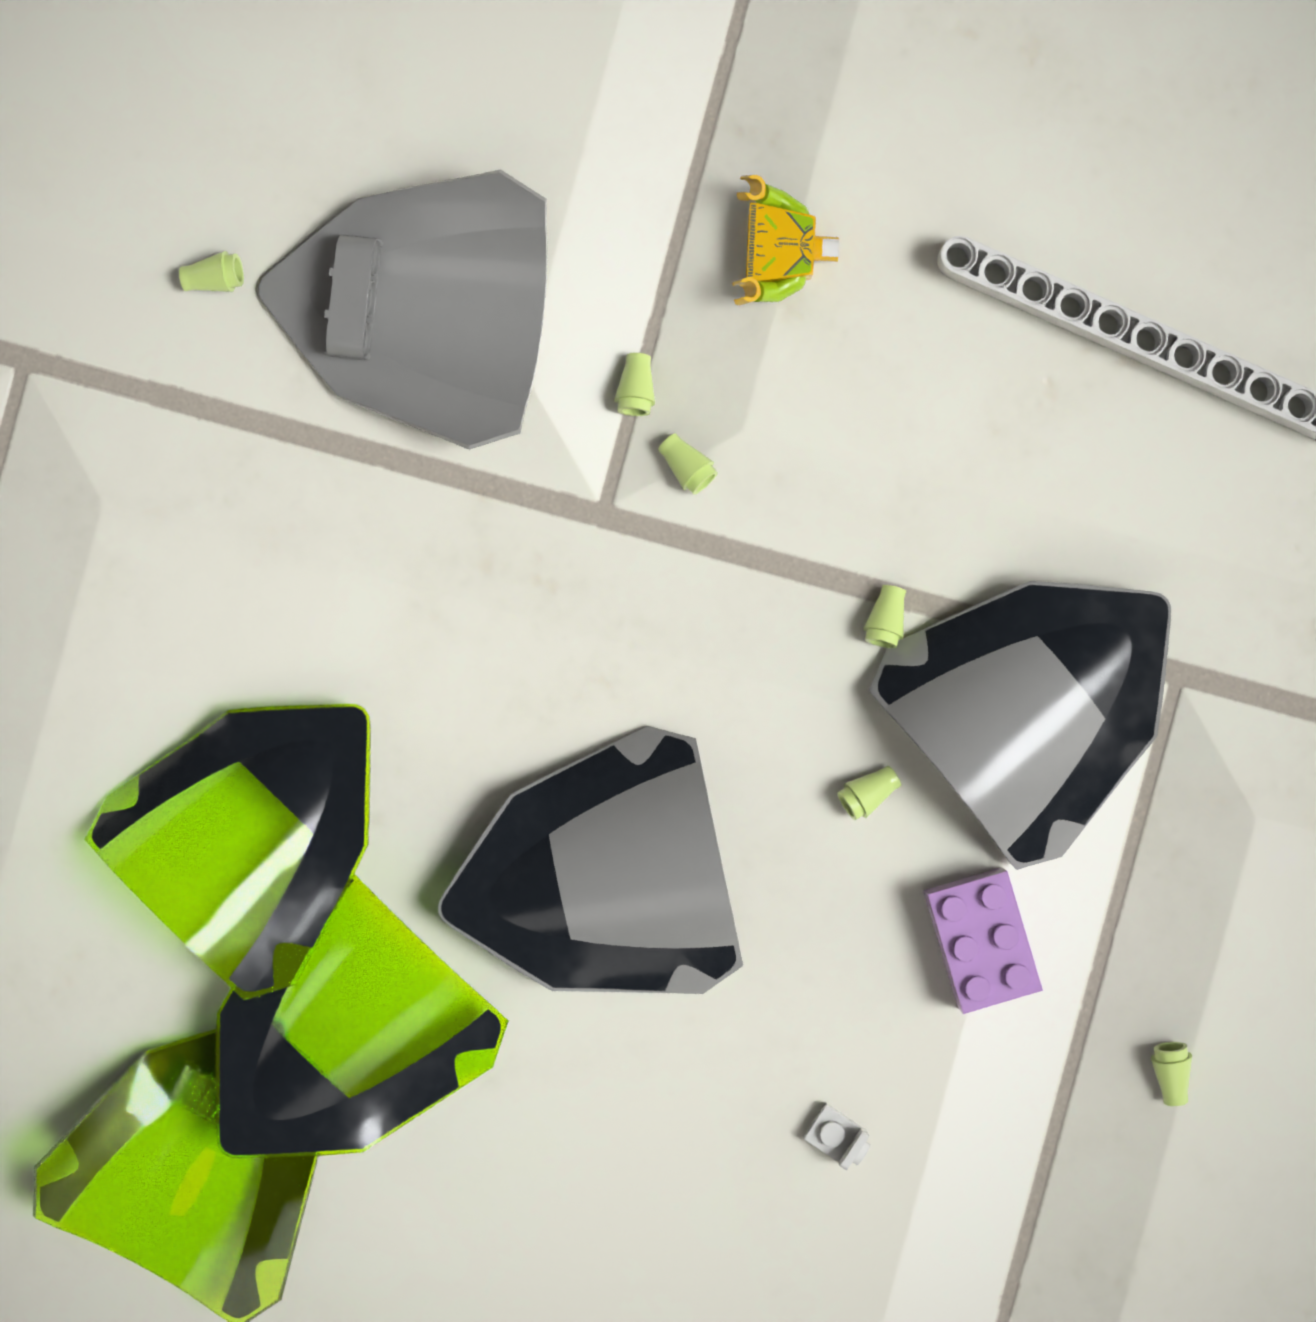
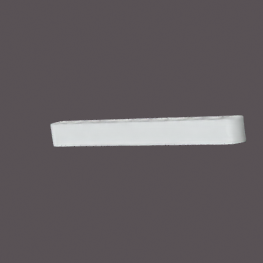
[937,236,1316,440]

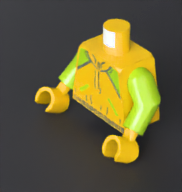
[732,175,839,306]

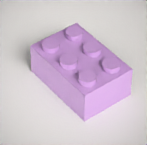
[923,867,1043,1014]

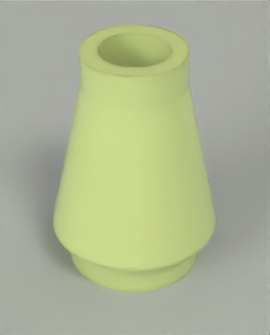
[179,251,244,292]
[614,353,655,416]
[658,433,718,495]
[863,585,906,648]
[837,766,901,820]
[1151,1042,1192,1106]

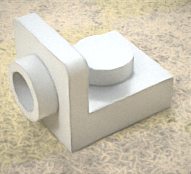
[803,1103,870,1170]

